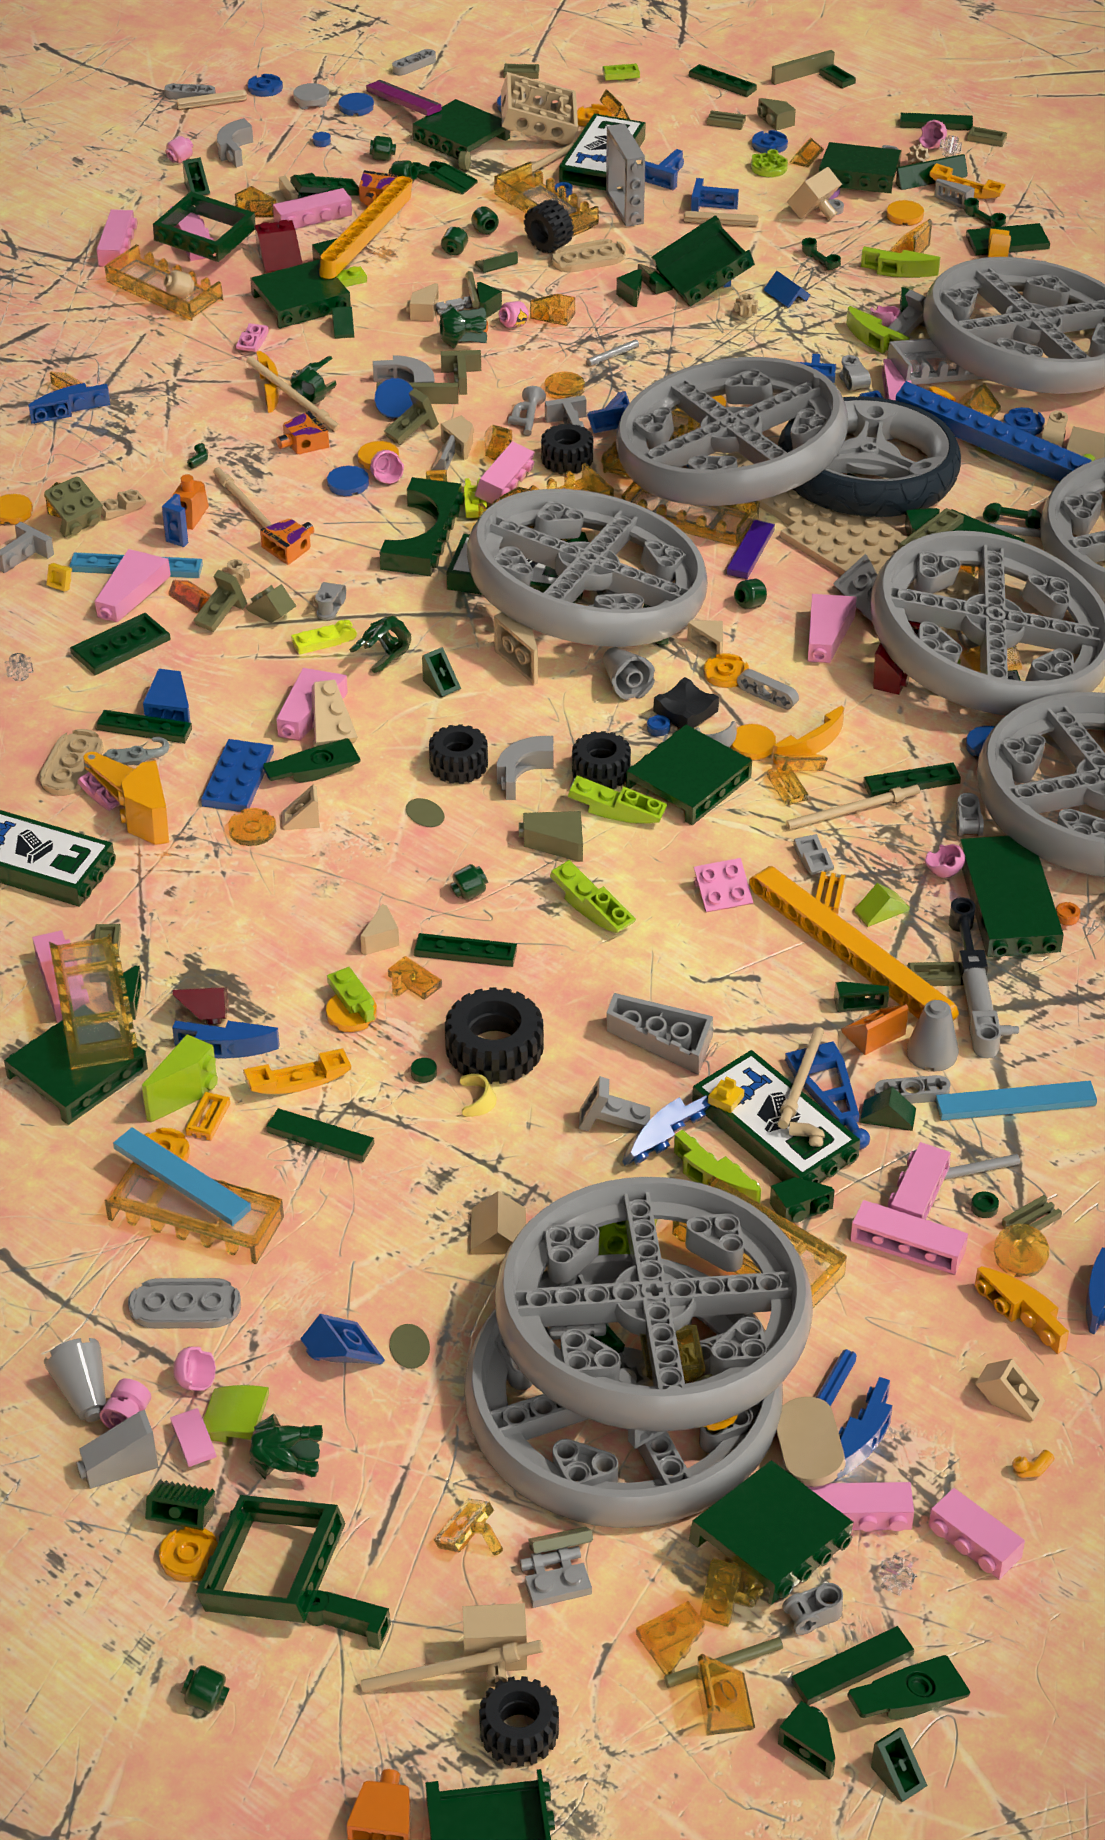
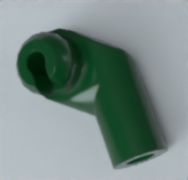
[187,443,208,469]

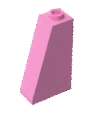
[95,549,171,622]
[808,594,857,663]
[277,668,348,740]

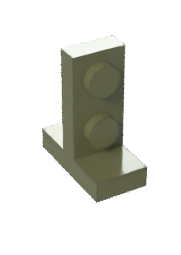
[441,350,481,395]
[384,388,439,445]
[194,570,247,632]

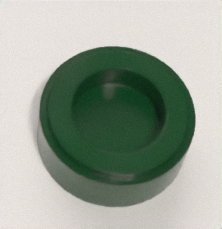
[411,1058,437,1083]
[971,1191,999,1218]

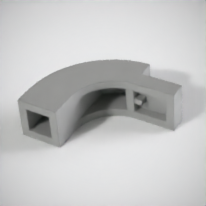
[217,118,253,168]
[373,355,435,383]
[497,736,553,800]

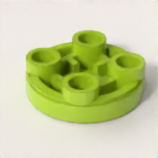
[751,149,788,177]

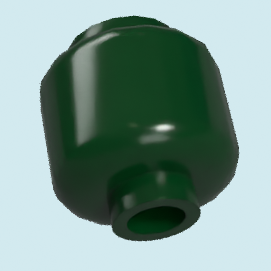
[370,136,396,161]
[389,160,418,183]
[471,206,499,234]
[441,227,468,255]
[734,578,767,609]
[450,864,489,901]
[181,1665,230,1712]

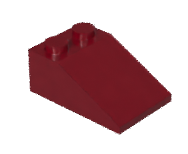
[255,220,303,274]

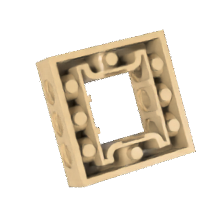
[501,72,578,145]

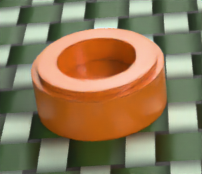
[1056,902,1081,925]

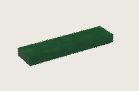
[689,64,757,97]
[900,112,973,130]
[291,175,359,196]
[96,710,192,744]
[863,762,961,797]
[414,933,517,967]
[266,1108,375,1162]
[791,1626,914,1705]

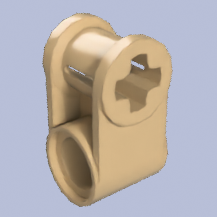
[1042,410,1068,447]

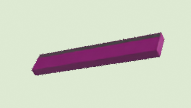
[366,80,442,116]

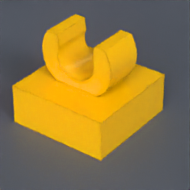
[46,563,72,592]
[708,1076,744,1113]

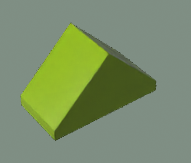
[854,883,910,927]

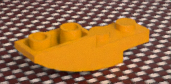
[975,1266,1069,1354]

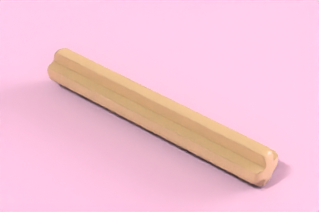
[177,90,247,110]
[684,211,759,226]

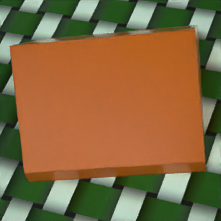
[841,1004,909,1055]

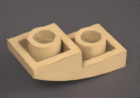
[100,489,146,520]

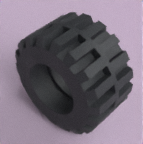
[524,199,574,253]
[541,424,593,475]
[429,724,488,784]
[572,731,631,789]
[479,1676,559,1767]

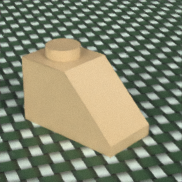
[407,283,439,322]
[441,415,474,460]
[975,1359,1045,1421]

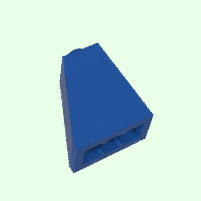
[143,669,191,723]

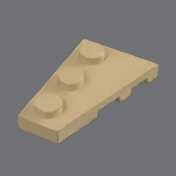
[312,680,358,747]

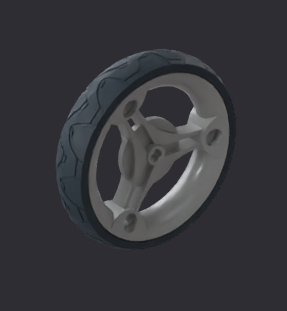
[778,396,961,517]

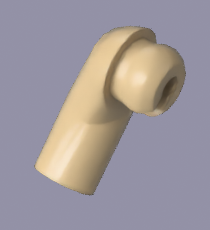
[789,1122,825,1147]

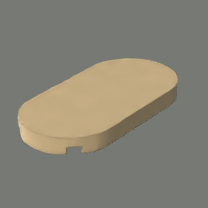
[552,239,626,272]
[40,729,103,796]
[777,1397,846,1487]

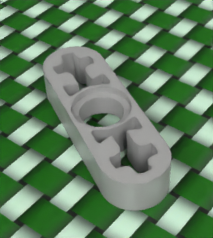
[392,49,436,76]
[164,83,216,100]
[737,669,799,710]
[874,1075,950,1104]

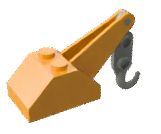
[83,737,170,845]

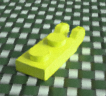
[464,478,487,518]
[291,619,357,655]

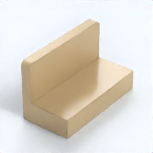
[266,175,298,206]

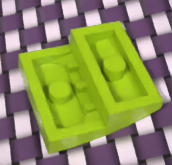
[203,1385,269,1443]

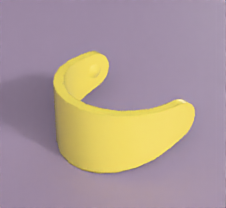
[460,1074,497,1117]

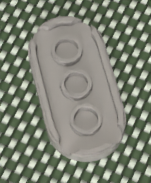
[128,1278,241,1329]

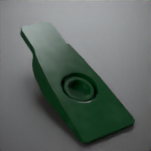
[413,161,478,195]
[263,738,361,783]
[847,1655,971,1720]

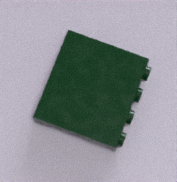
[413,99,510,159]
[819,142,902,194]
[651,215,755,307]
[250,259,351,329]
[626,724,752,826]
[4,1006,148,1125]
[689,1460,854,1605]
[425,1769,555,1840]

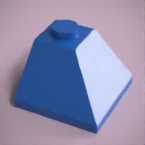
[300,1314,385,1364]

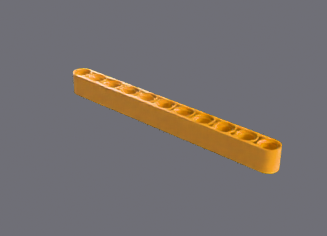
[319,176,412,279]
[749,866,959,1020]

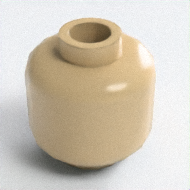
[163,270,194,298]

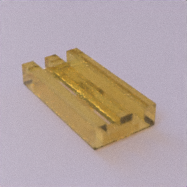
[767,765,808,806]

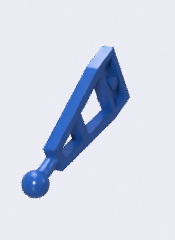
[785,1041,870,1149]

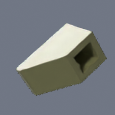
[757,98,796,131]
[246,584,296,623]

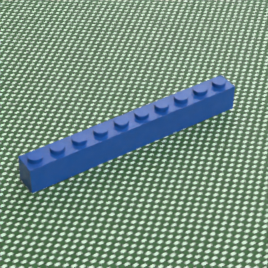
[896,381,1092,482]

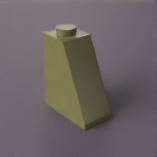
[519,811,583,862]

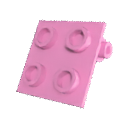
[694,858,753,912]

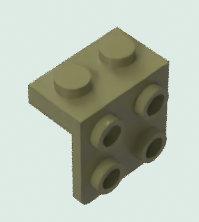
[44,476,103,537]

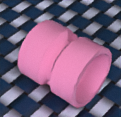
[99,1378,151,1429]

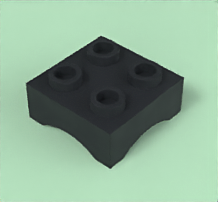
[653,677,719,729]

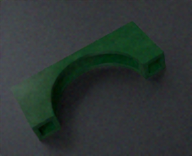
[379,477,465,576]

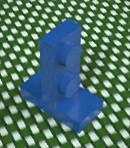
[645,149,684,190]
[691,178,739,212]
[587,391,630,433]

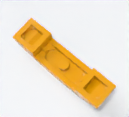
[930,163,1006,199]
[256,351,280,413]
[773,705,844,765]
[243,1048,351,1094]

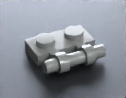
[520,1546,592,1608]

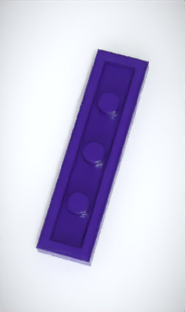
[727,520,775,579]

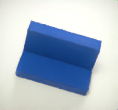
[764,270,811,308]
[162,494,189,547]

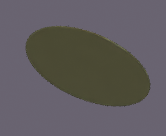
[406,798,445,827]
[390,1324,430,1369]

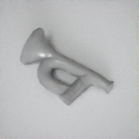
[508,386,546,436]

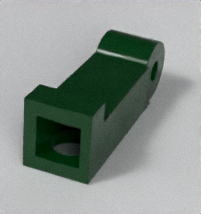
[306,1590,391,1650]

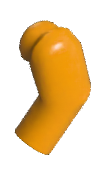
[929,386,956,402]
[1012,1450,1055,1478]

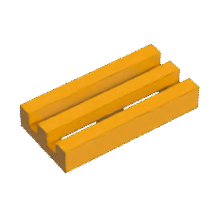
[816,871,846,914]
[186,1092,231,1141]

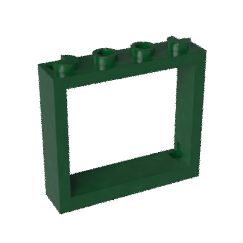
[153,191,256,262]
[196,1495,346,1623]

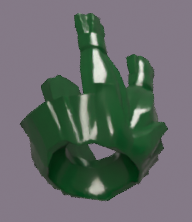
[439,304,487,349]
[290,356,337,404]
[349,615,411,673]
[249,1413,323,1480]

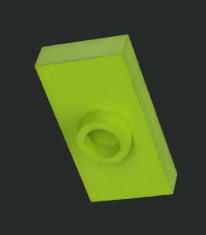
[602,63,640,81]

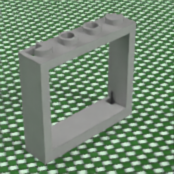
[606,123,645,227]

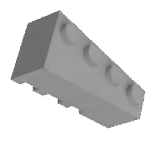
[606,993,713,1075]

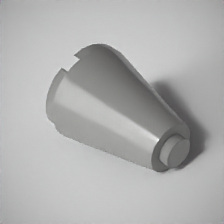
[603,647,655,700]
[907,1000,959,1071]
[44,1338,106,1422]

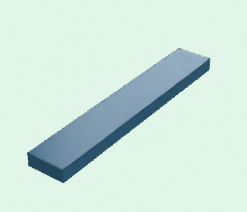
[70,552,203,578]
[936,1080,1097,1121]
[113,1127,251,1226]

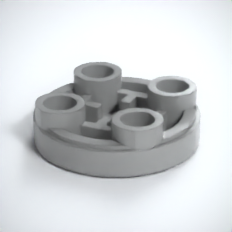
[293,83,329,109]

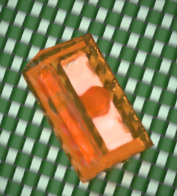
[169,580,212,613]

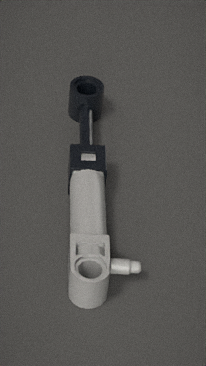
[949,897,1019,1059]

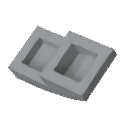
[793,834,834,875]

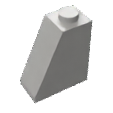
[76,1410,158,1489]

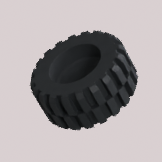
[445,987,544,1084]

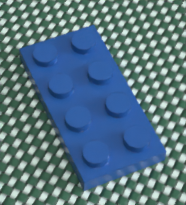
[201,739,274,813]

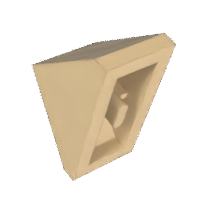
[687,620,723,658]
[281,784,320,830]
[360,904,399,955]

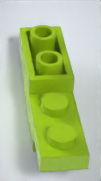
[861,246,941,278]
[846,306,910,354]
[568,775,667,823]
[550,860,636,933]
[674,1130,761,1208]

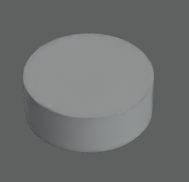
[828,199,844,215]

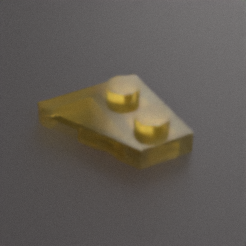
[636,1601,705,1675]

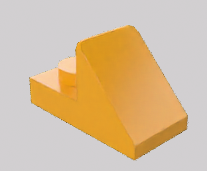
[988,228,1011,258]

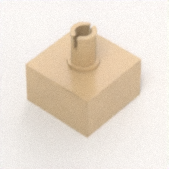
[787,167,842,221]
[462,1603,527,1687]

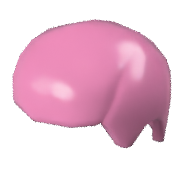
[919,120,947,149]
[870,305,901,328]
[370,450,404,484]
[925,844,965,878]
[173,1347,216,1391]

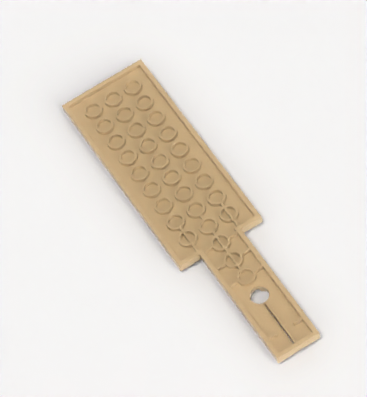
[726,452,979,633]

